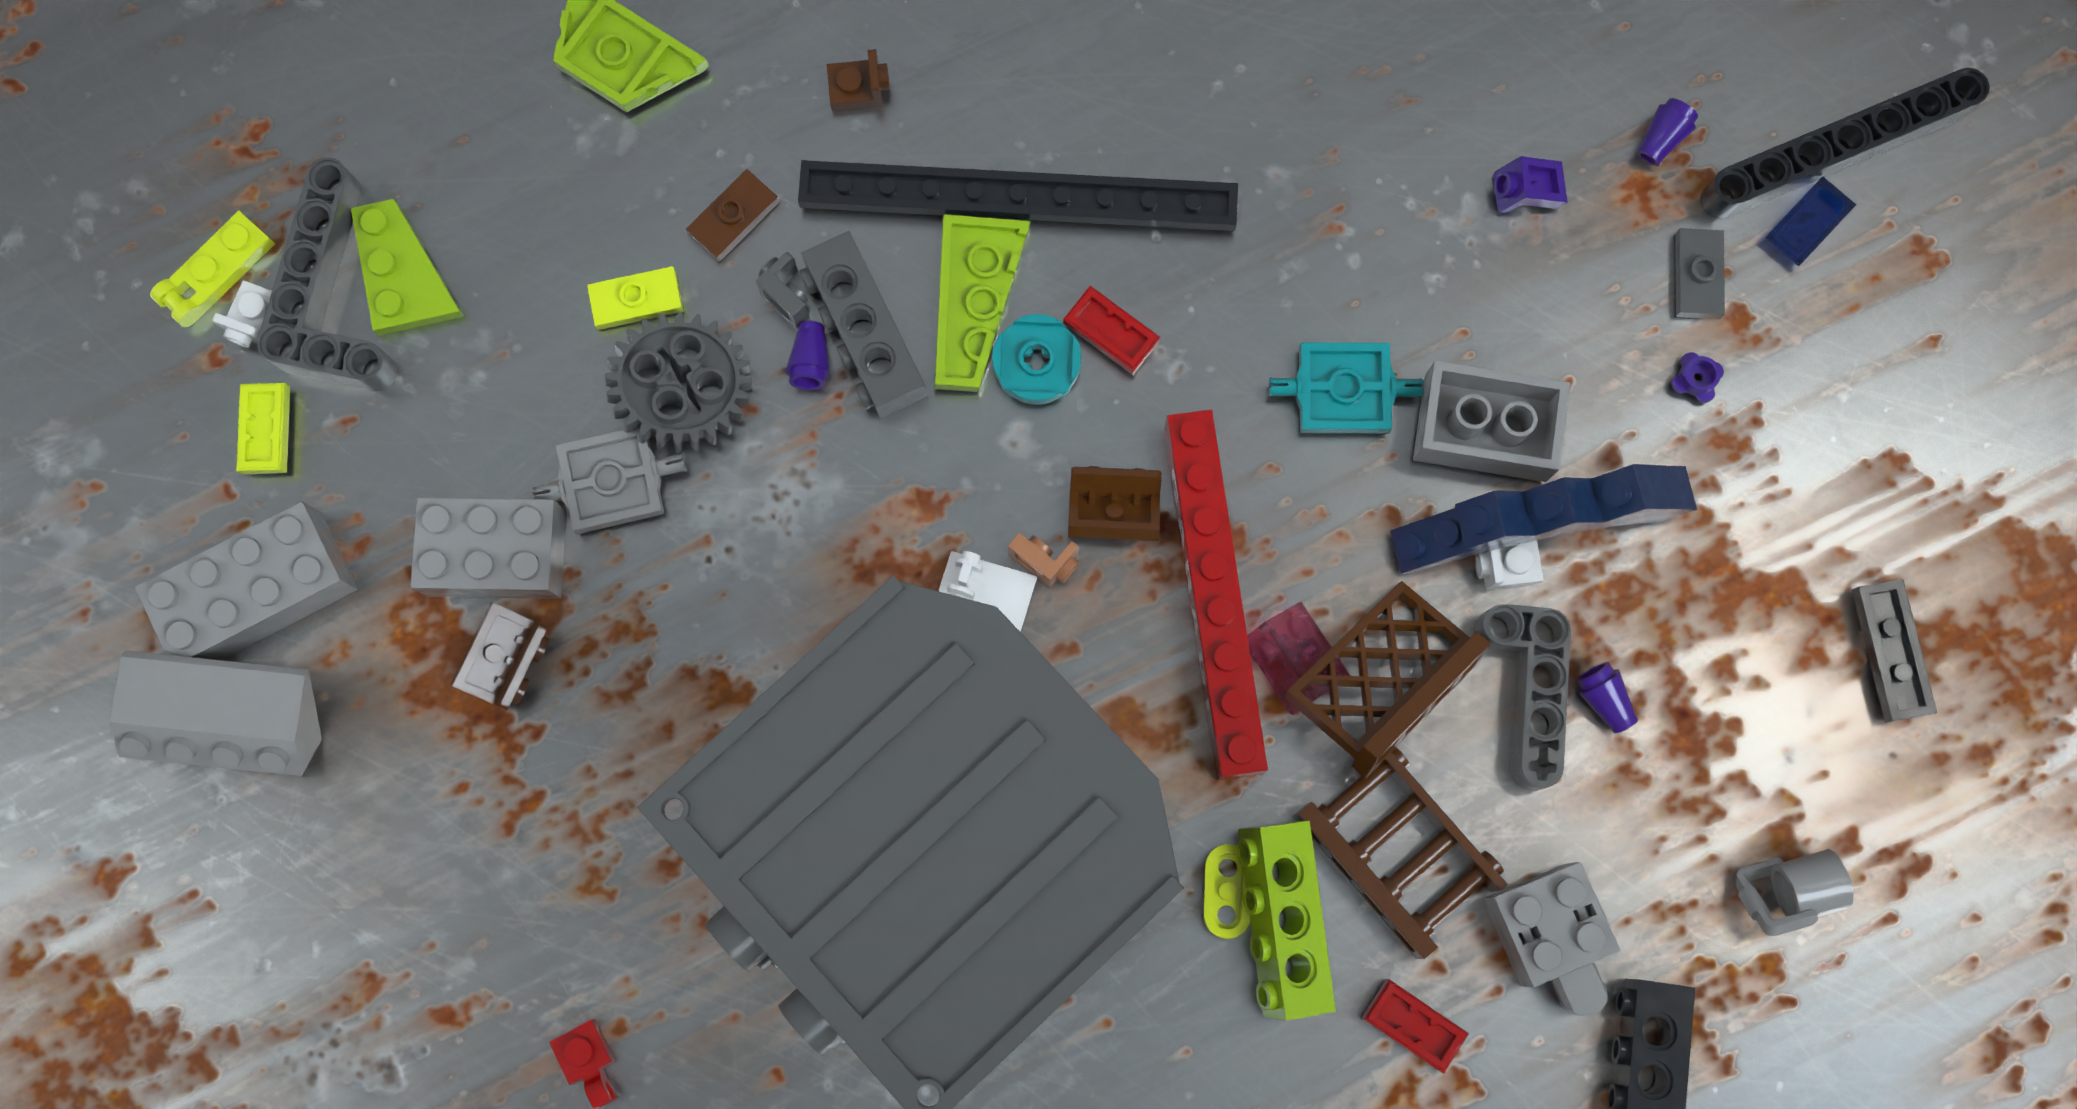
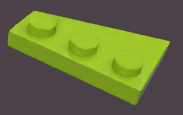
[351,199,465,336]

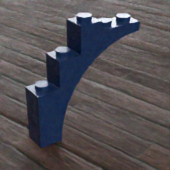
[1390,464,1697,574]

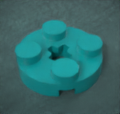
[992,314,1081,405]

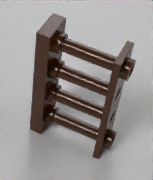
[1293,747,1508,959]

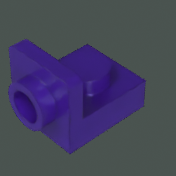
[1493,156,1568,213]

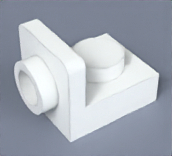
[212,280,272,348]
[1475,540,1544,590]

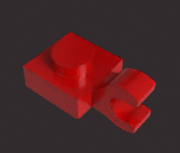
[549,1019,617,1109]

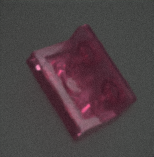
[1247,601,1351,715]

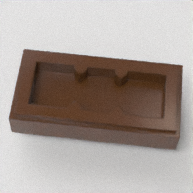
[686,169,780,262]

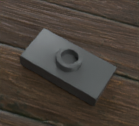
[1675,228,1725,319]

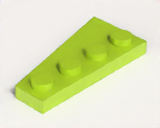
[934,214,1031,392]

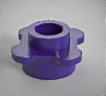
[1672,352,1724,403]

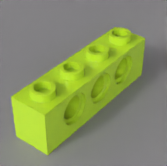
[1237,821,1336,1021]

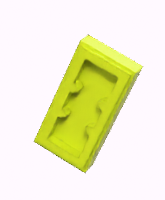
[587,266,684,330]
[236,383,290,474]

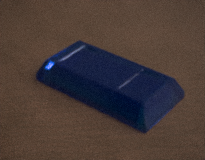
[1765,176,1857,266]

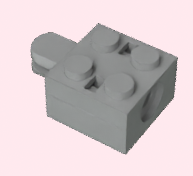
[1482,862,1621,1016]

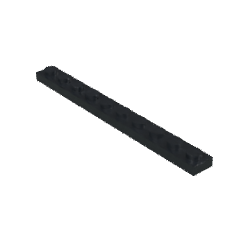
[798,160,1238,231]

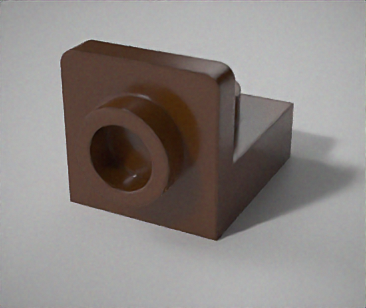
[827,49,890,111]

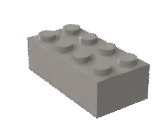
[135,501,359,660]

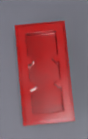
[1063,286,1161,375]
[1361,979,1469,1074]

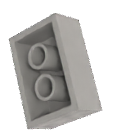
[1413,361,1570,482]
[410,498,567,599]

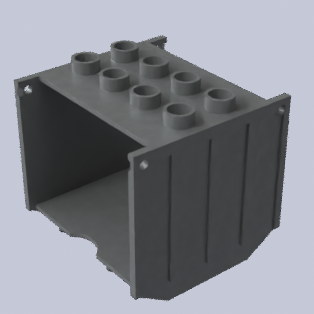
[637,575,1184,1109]

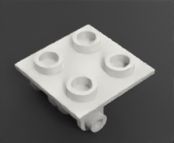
[939,551,1037,632]

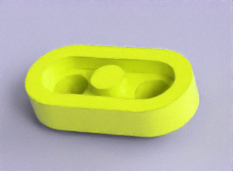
[1203,844,1250,939]

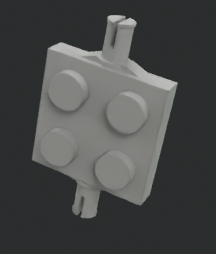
[532,428,687,534]

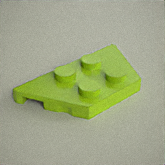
[553,0,709,113]

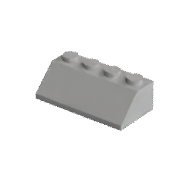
[109,651,322,776]

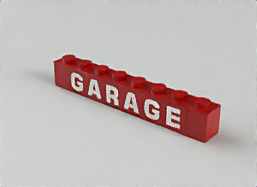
[1164,409,1268,781]

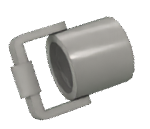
[1736,849,1854,936]

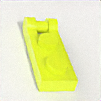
[150,210,275,327]

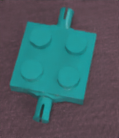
[1269,342,1423,434]

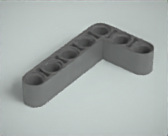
[257,158,398,391]

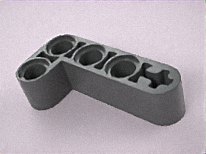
[1474,604,1571,791]

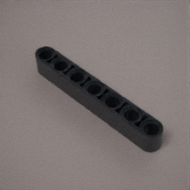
[1700,68,1990,219]

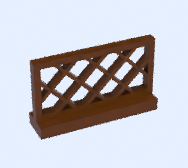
[1284,581,1491,779]

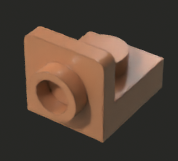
[1008,532,1080,589]

